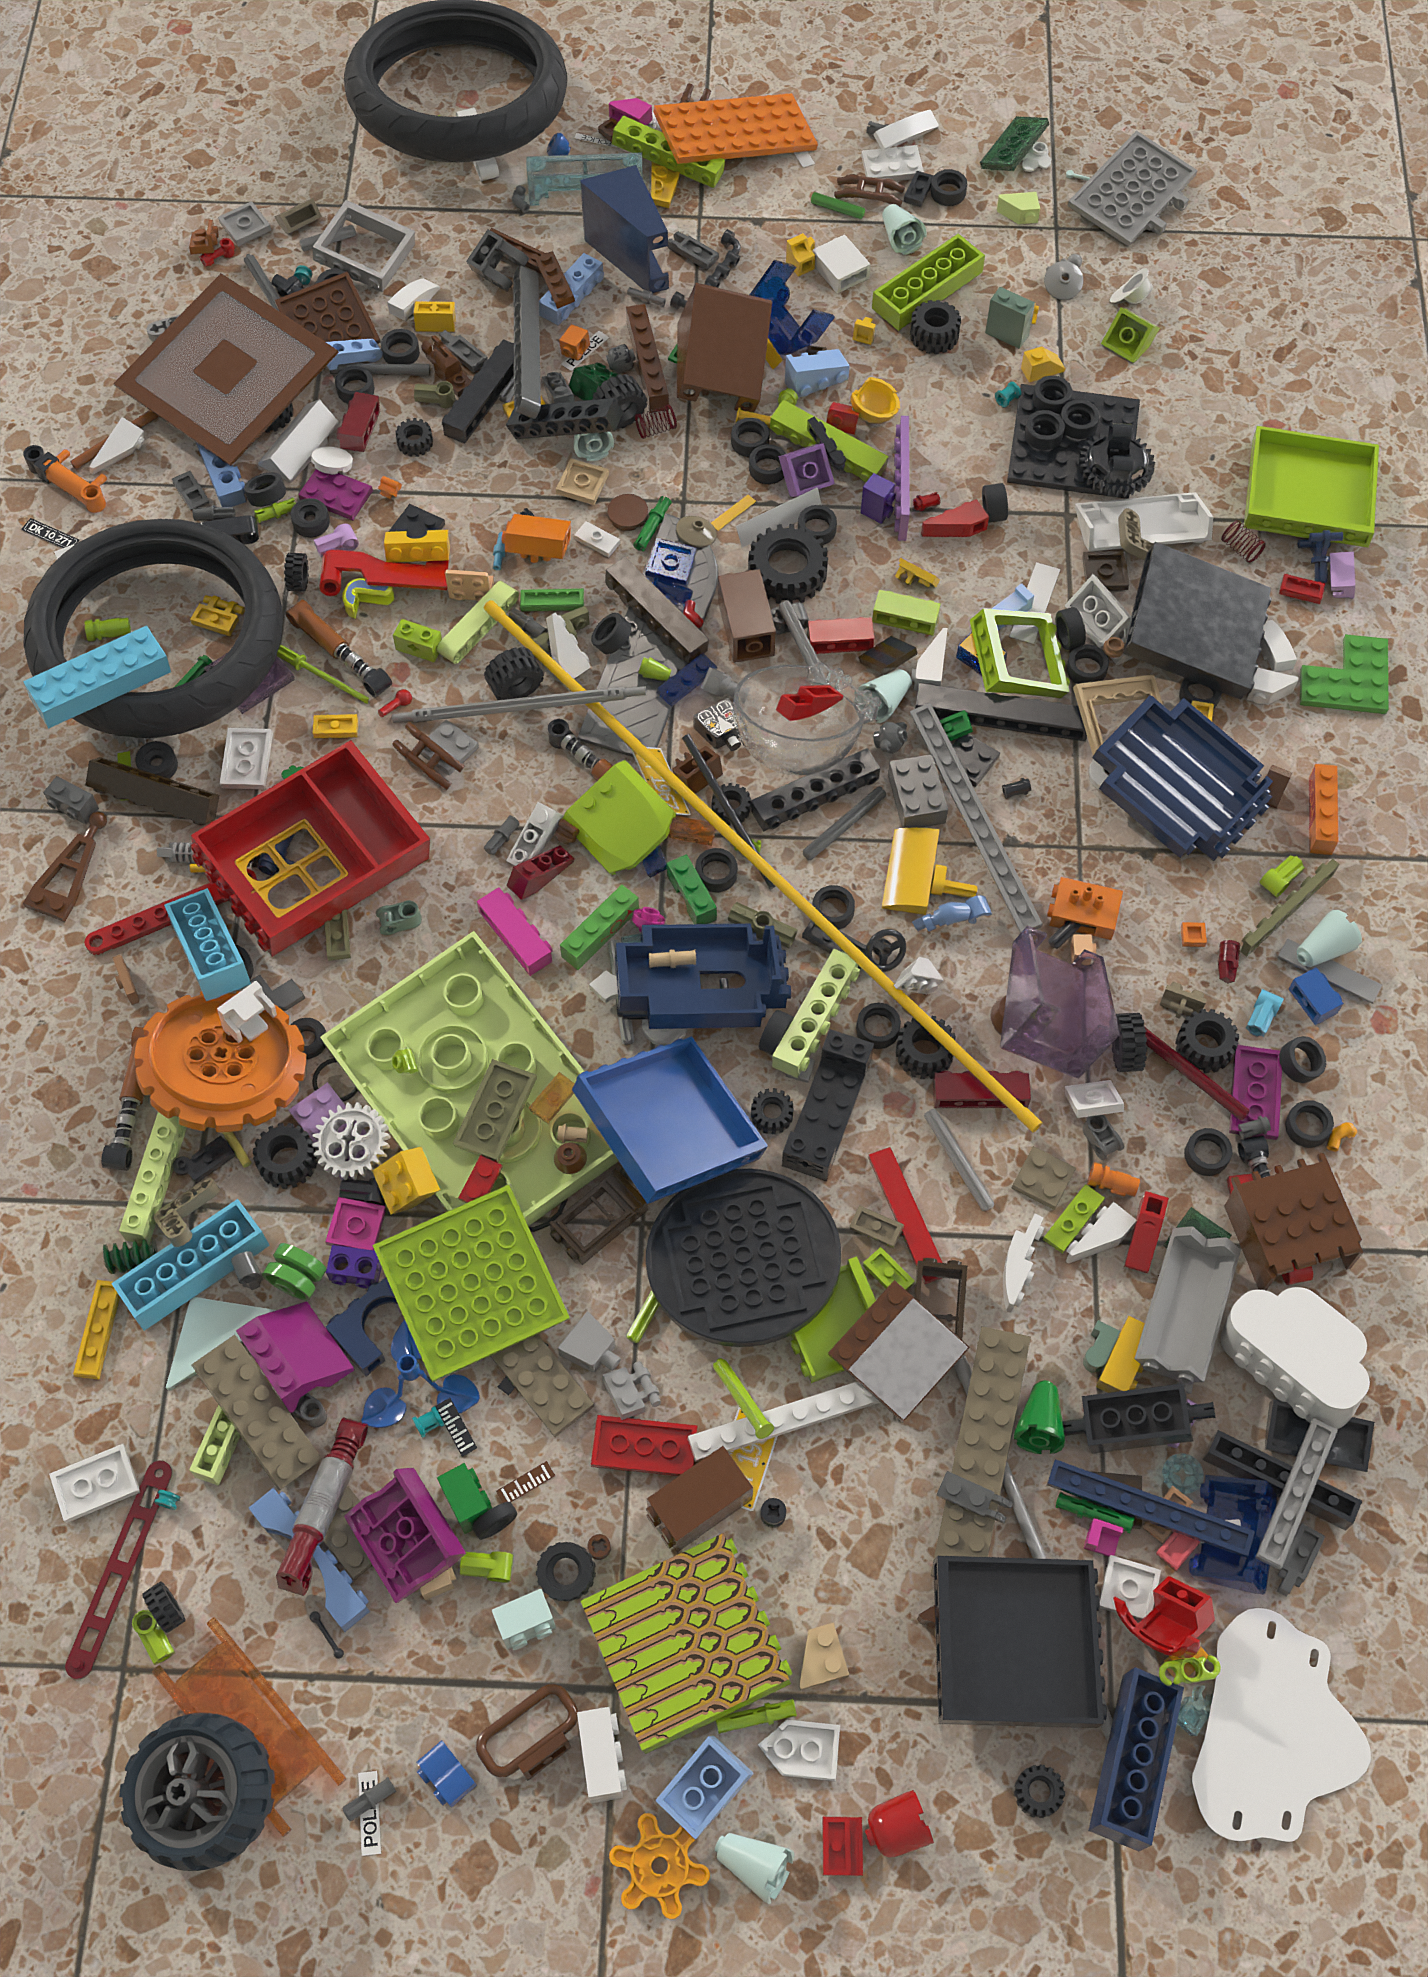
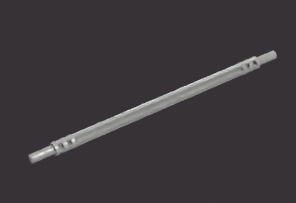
[392,686,647,723]

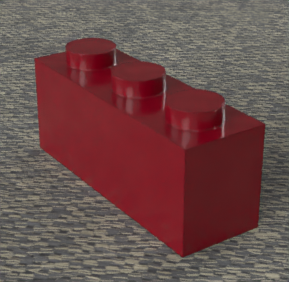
[336,392,381,452]

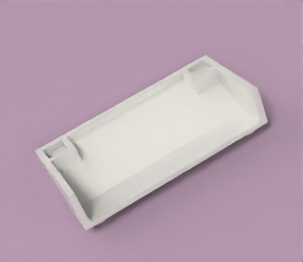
[1075,492,1213,552]

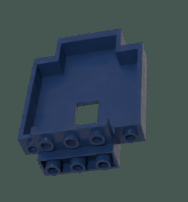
[615,924,791,1029]

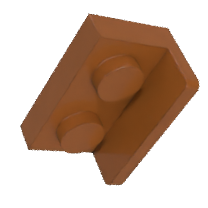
[189,219,219,255]

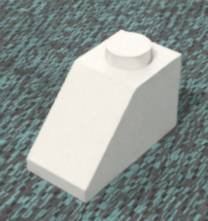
[1247,668,1299,705]

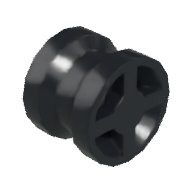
[760,1498,787,1528]

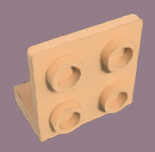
[445,570,494,601]

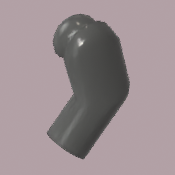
[512,185,530,213]

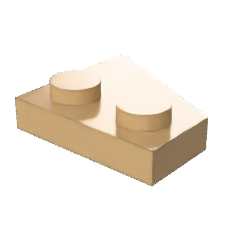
[799,1622,849,1691]

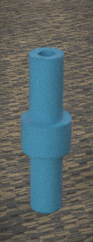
[493,532,506,571]

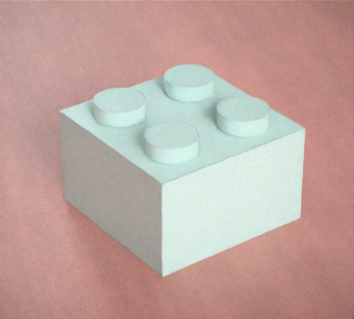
[492,1589,556,1650]

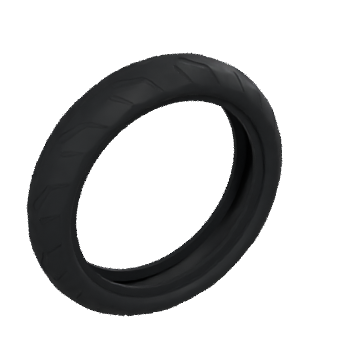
[344,0,568,163]
[23,519,283,738]

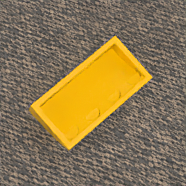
[882,828,940,915]

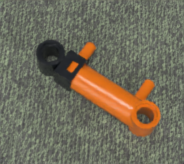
[23,445,107,513]

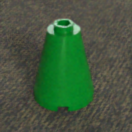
[1014,1380,1065,1454]

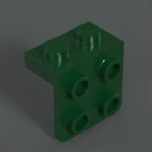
[568,362,619,401]

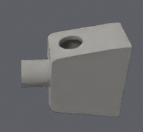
[558,1311,621,1372]

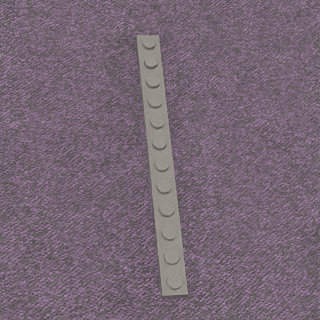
[910,703,1042,935]

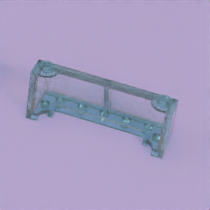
[526,153,643,206]

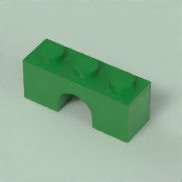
[667,854,717,924]

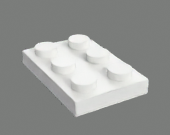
[861,145,924,181]
[220,728,273,789]
[49,1444,140,1523]

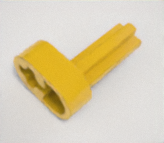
[930,864,978,898]

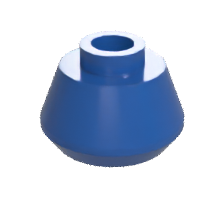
[547,133,571,159]

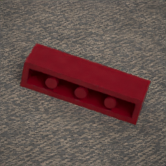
[933,1071,1031,1108]

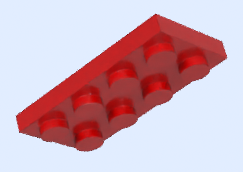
[591,1415,698,1476]

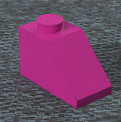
[608,98,652,126]

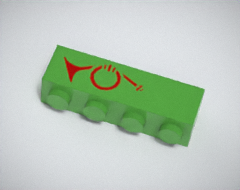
[560,884,639,970]

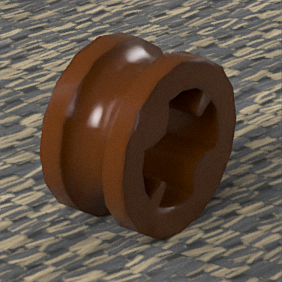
[588,1534,611,1560]

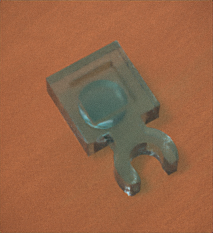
[1177,1685,1213,1736]

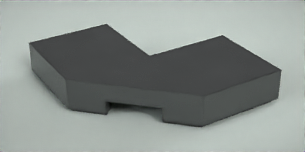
[242,975,305,1011]

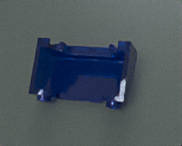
[1189,1475,1278,1595]

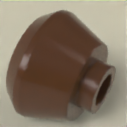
[554,1142,587,1174]

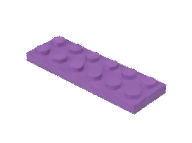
[894,416,910,541]

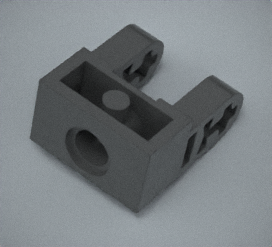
[466,229,529,292]

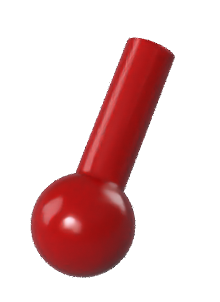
[378,689,412,717]

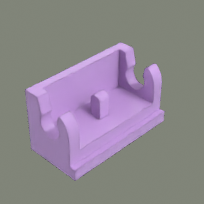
[1330,552,1355,599]

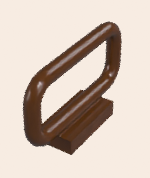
[476,1684,578,1781]

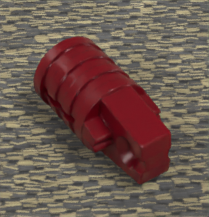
[1218,940,1241,984]

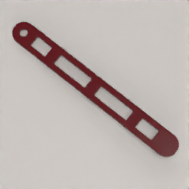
[65,1460,172,1679]

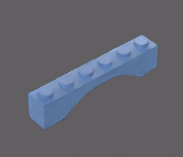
[249,1488,370,1632]

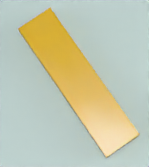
[73,1280,120,1380]

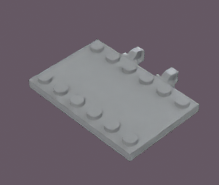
[1068,130,1198,247]

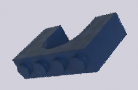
[326,1277,398,1377]

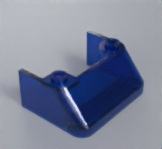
[749,259,835,356]

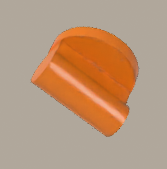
[377,476,402,499]

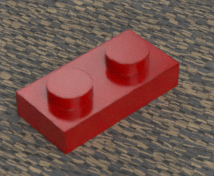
[458,1155,503,1203]

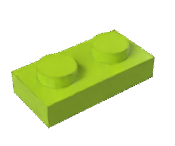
[863,1247,915,1291]

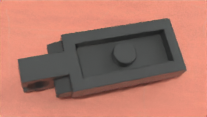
[440,330,488,373]
[1277,1523,1325,1597]

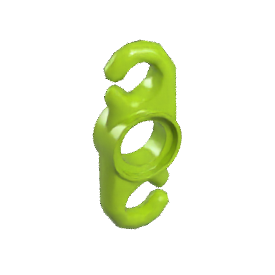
[1159,1655,1221,1686]

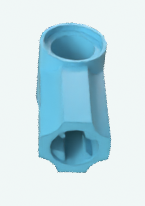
[1246,989,1284,1037]

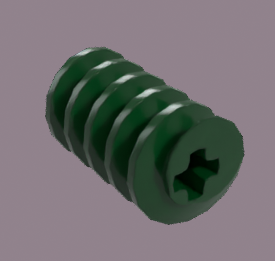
[103,1238,158,1275]

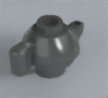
[873,722,908,754]

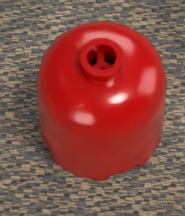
[865,1790,934,1858]

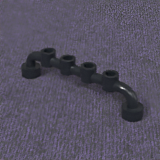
[670,229,741,309]

